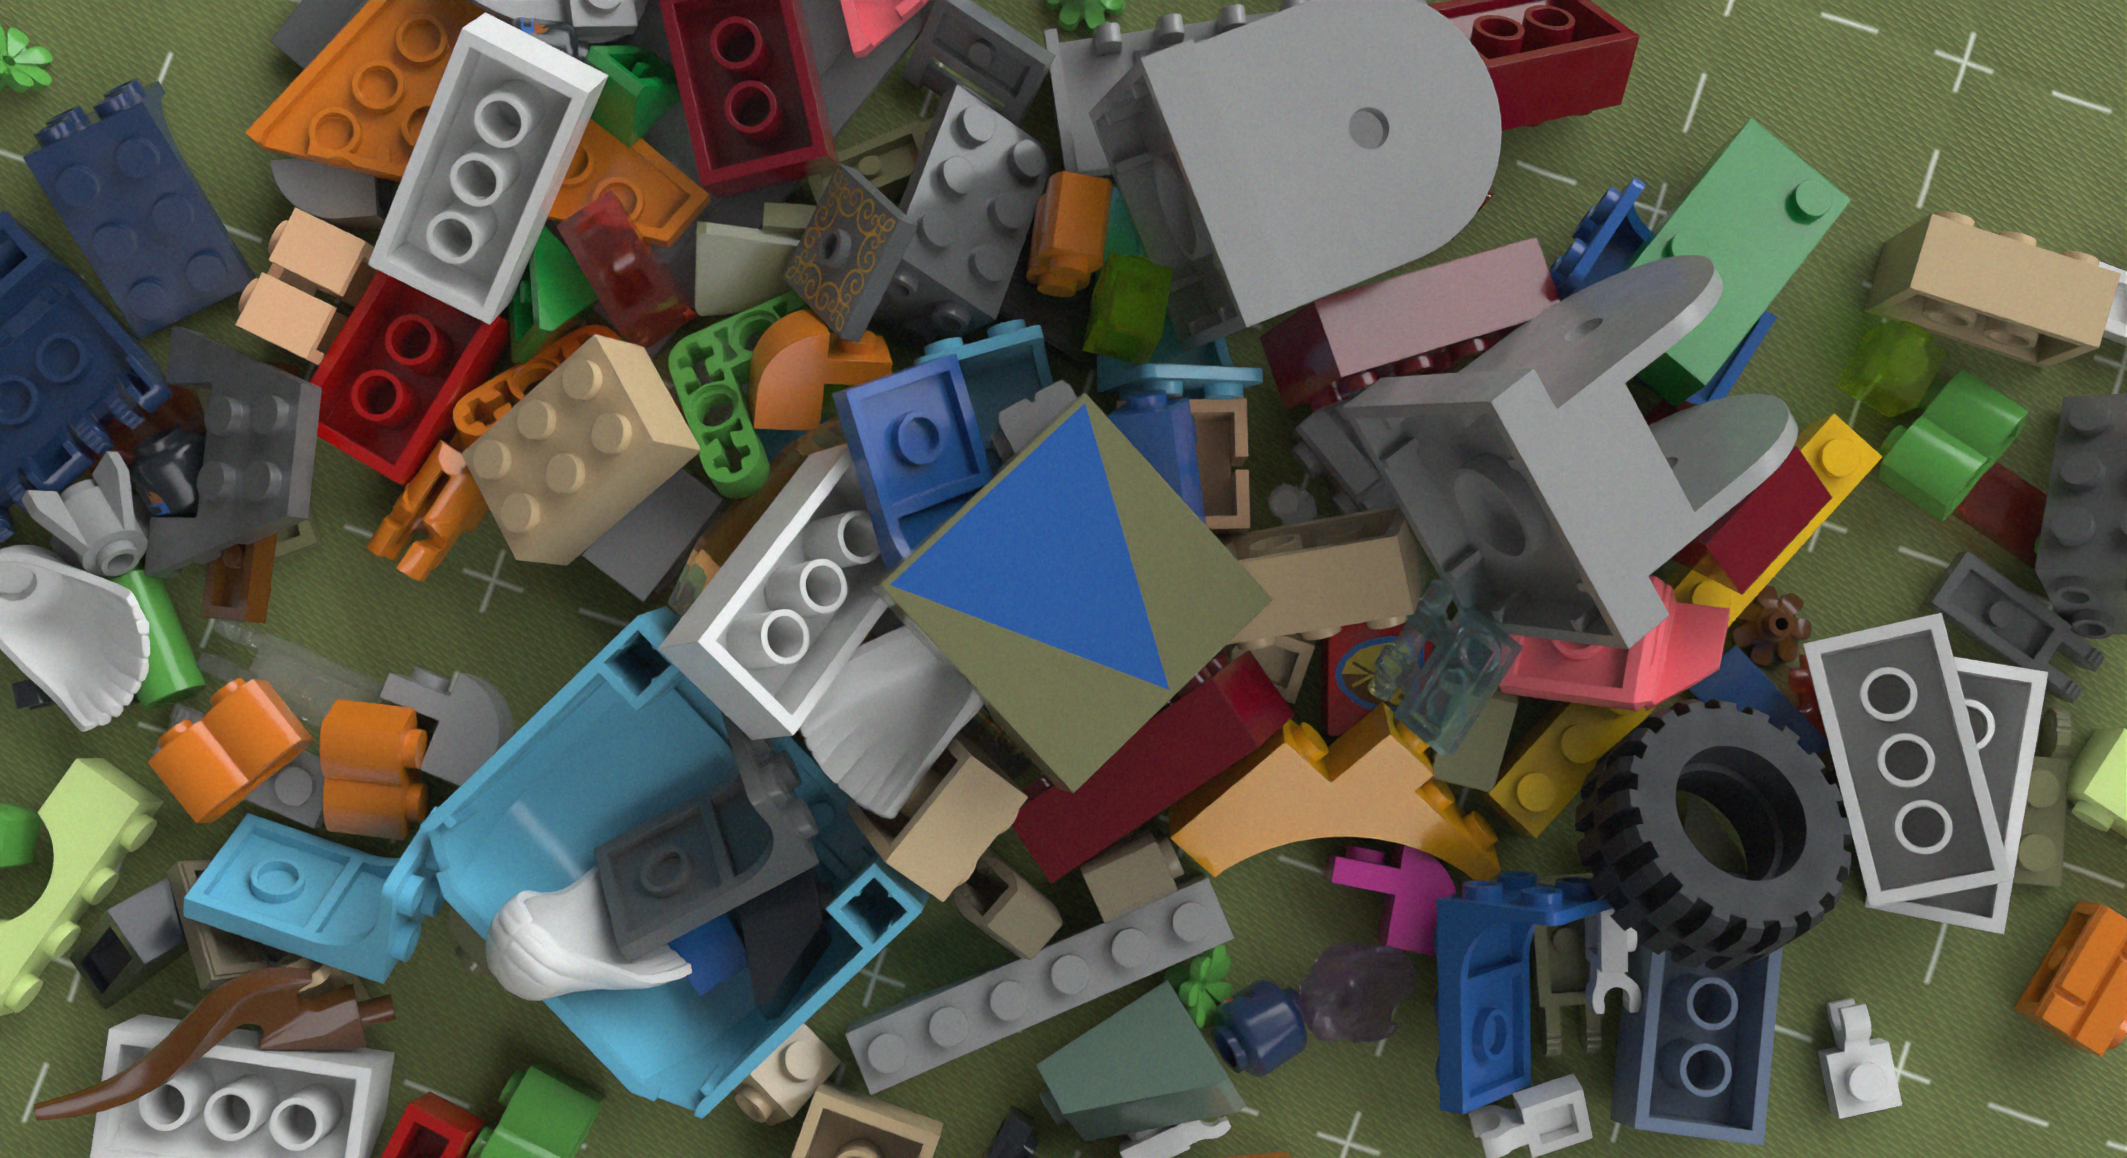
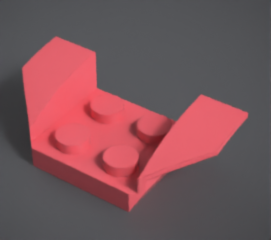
[1457,575,1730,711]

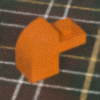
[747,309,893,431]

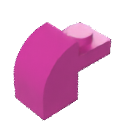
[1324,843,1456,956]

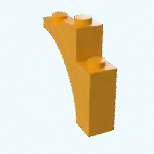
[1168,702,1501,881]

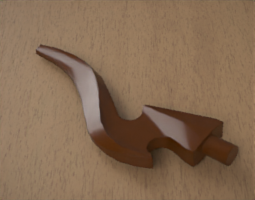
[34,967,396,1121]

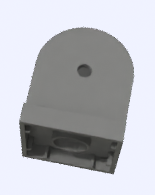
[1088,0,1502,353]
[1342,255,1798,649]

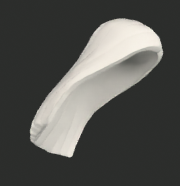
[0,545,150,732]
[799,625,984,819]
[486,866,692,1001]

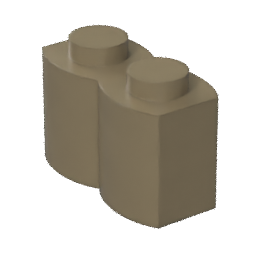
[1079,828,1184,924]
[949,846,1062,960]

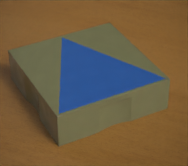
[871,393,1273,793]

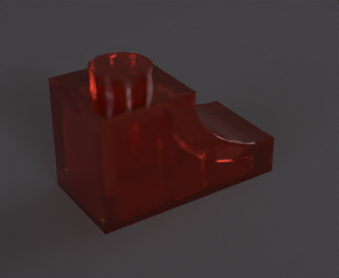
[556,190,697,350]

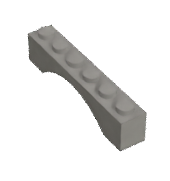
[845,871,1234,1095]

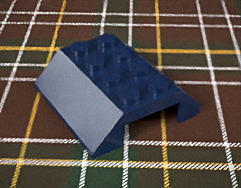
[0,210,173,542]

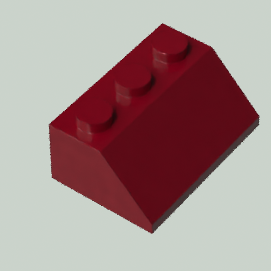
[1428,0,1640,131]

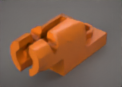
[365,417,495,582]

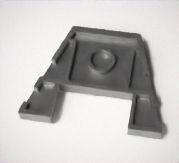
[144,327,322,578]

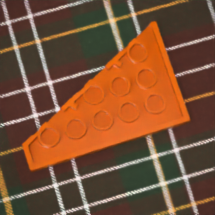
[245,0,711,248]

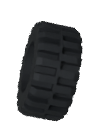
[1575,699,1851,970]

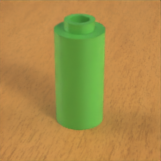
[103,561,207,710]

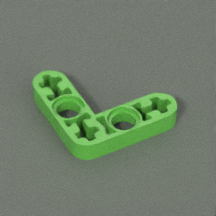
[668,290,835,499]

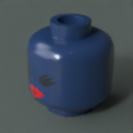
[1210,979,1310,1077]

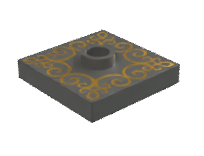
[782,163,918,343]

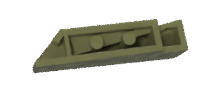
[695,202,817,316]

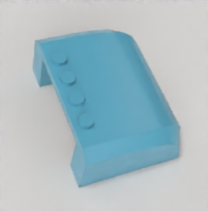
[420,606,930,1119]

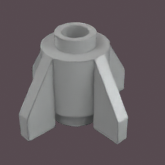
[21,451,153,576]

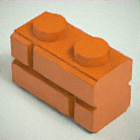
[2013,900,2127,1057]

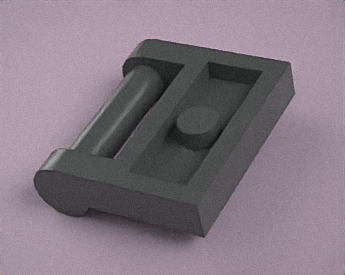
[902,0,1056,129]

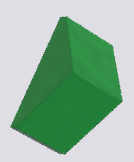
[584,45,681,148]
[508,225,607,365]

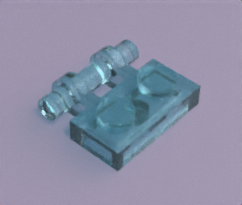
[1367,579,1523,756]

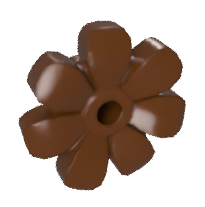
[1729,585,1812,666]

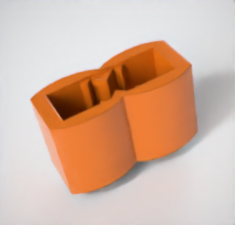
[1026,171,1113,297]
[148,678,315,824]
[319,699,429,841]

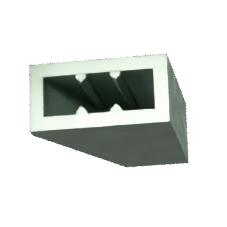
[1036,980,1247,1142]

